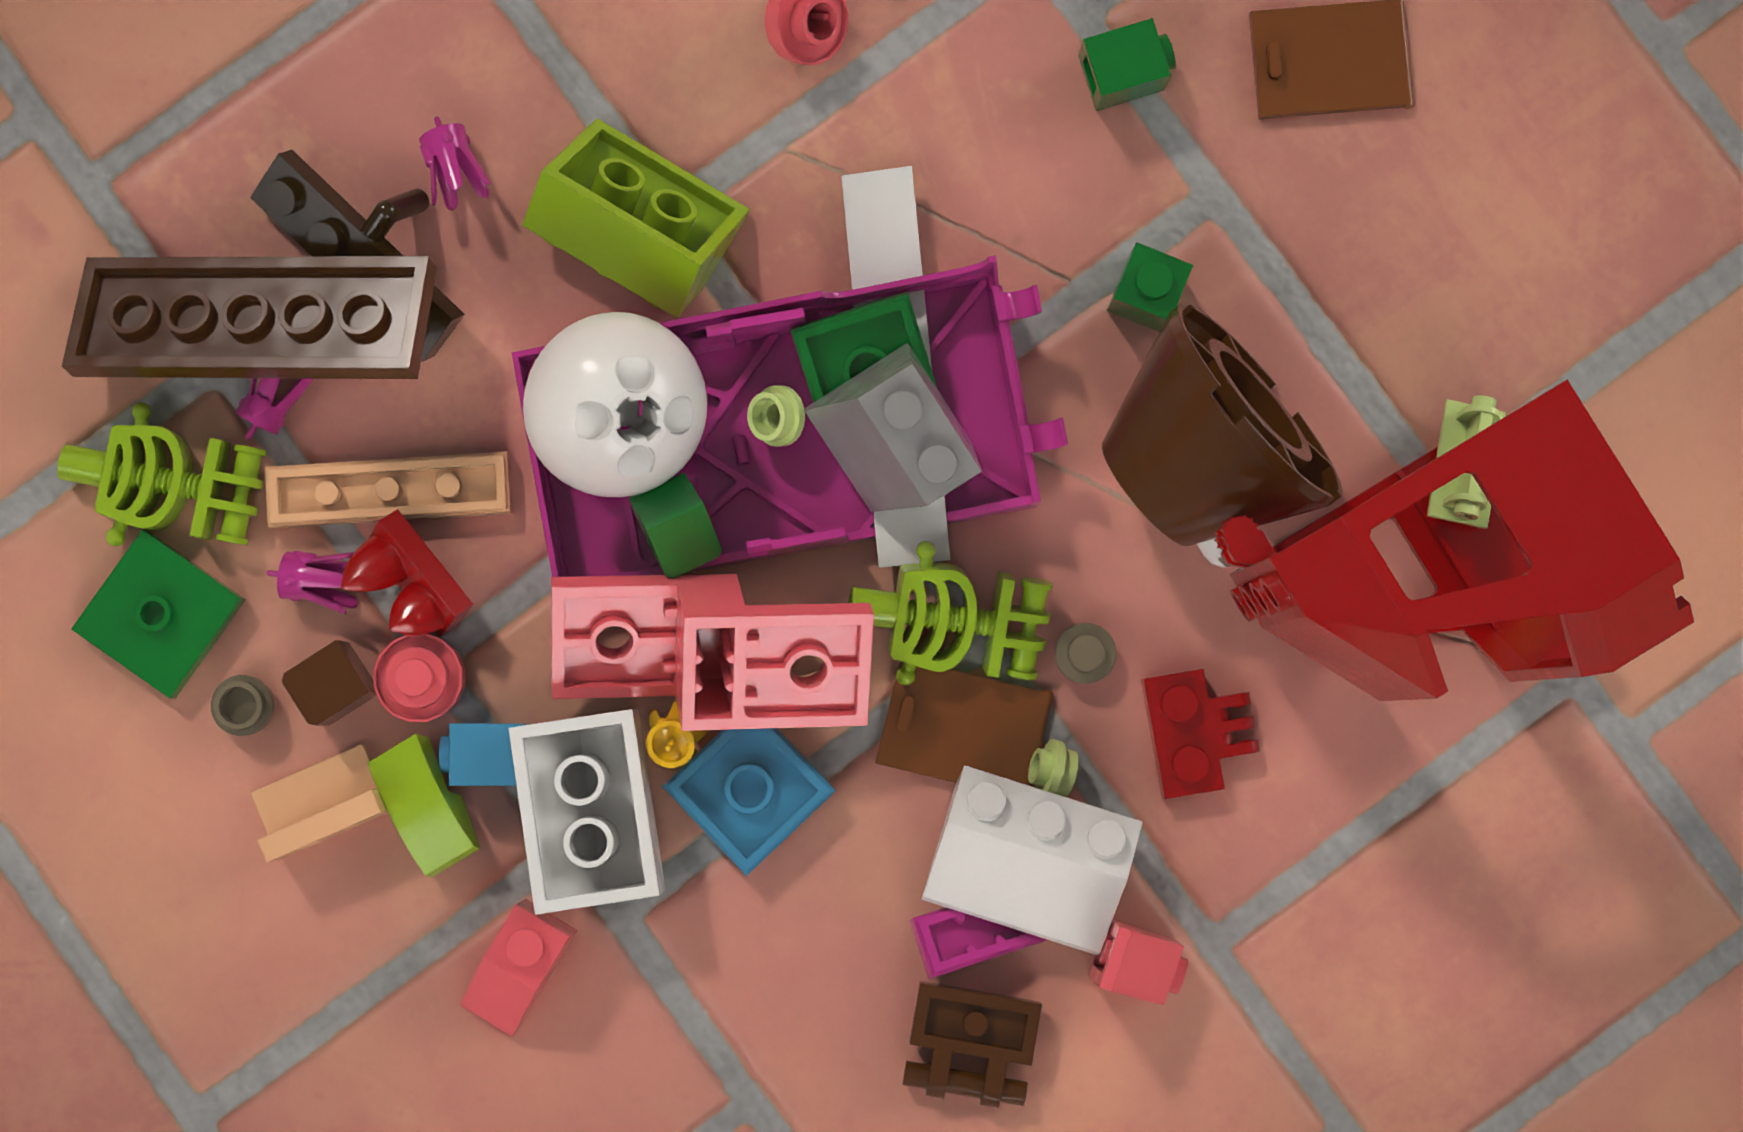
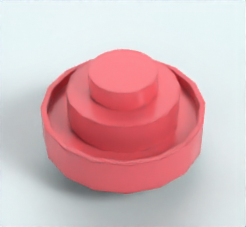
[765,0,849,65]
[373,634,466,722]

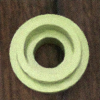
[747,385,805,447]
[1028,739,1078,797]

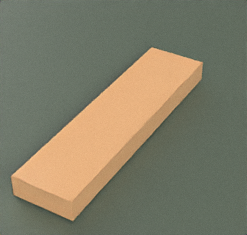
[265,452,513,529]

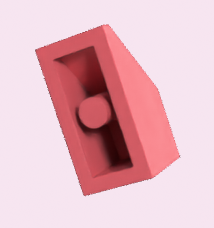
[460,899,578,1037]
[1088,919,1188,1005]

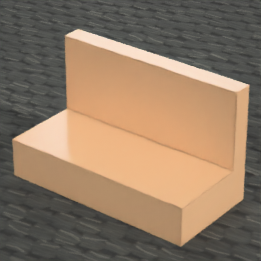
[250,744,388,863]

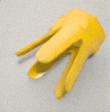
[646,699,709,768]

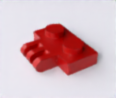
[1141,669,1260,799]

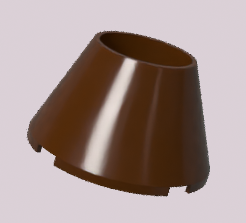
[1102,303,1343,546]

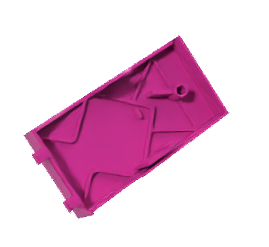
[511,255,1068,577]

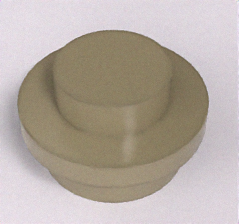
[1055,623,1116,684]
[211,675,274,736]

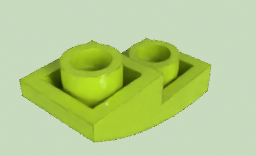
[367,733,481,877]

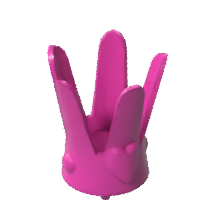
[419,116,492,211]
[234,378,314,441]
[266,551,358,615]

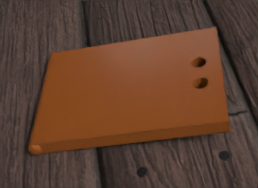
[1249,0,1414,119]
[875,661,1054,786]

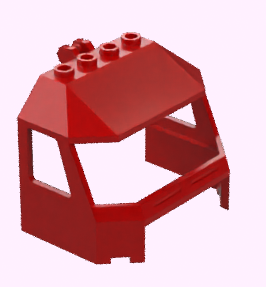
[1214,379,1694,701]

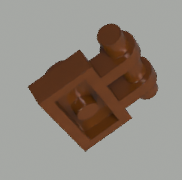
[902,981,1042,1108]

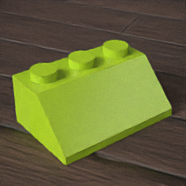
[522,118,750,318]

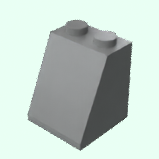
[804,343,982,512]

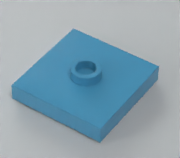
[662,728,836,876]

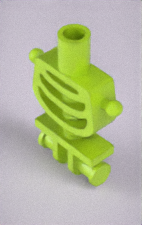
[57,402,267,546]
[848,541,1053,686]

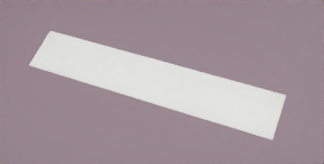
[841,166,951,568]

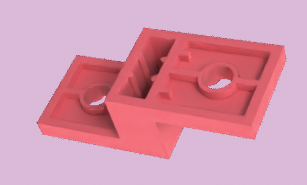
[551,574,874,731]

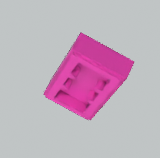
[909,907,1047,979]

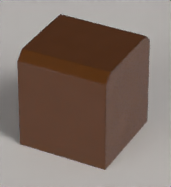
[282,640,376,726]

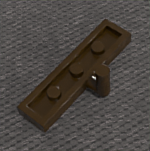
[250,149,465,362]

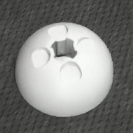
[523,312,707,497]

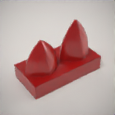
[341,509,474,638]

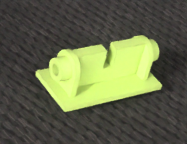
[1427,395,1506,529]

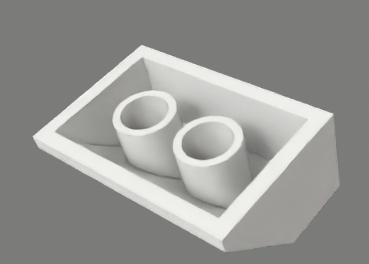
[508,709,666,915]
[921,765,1143,956]

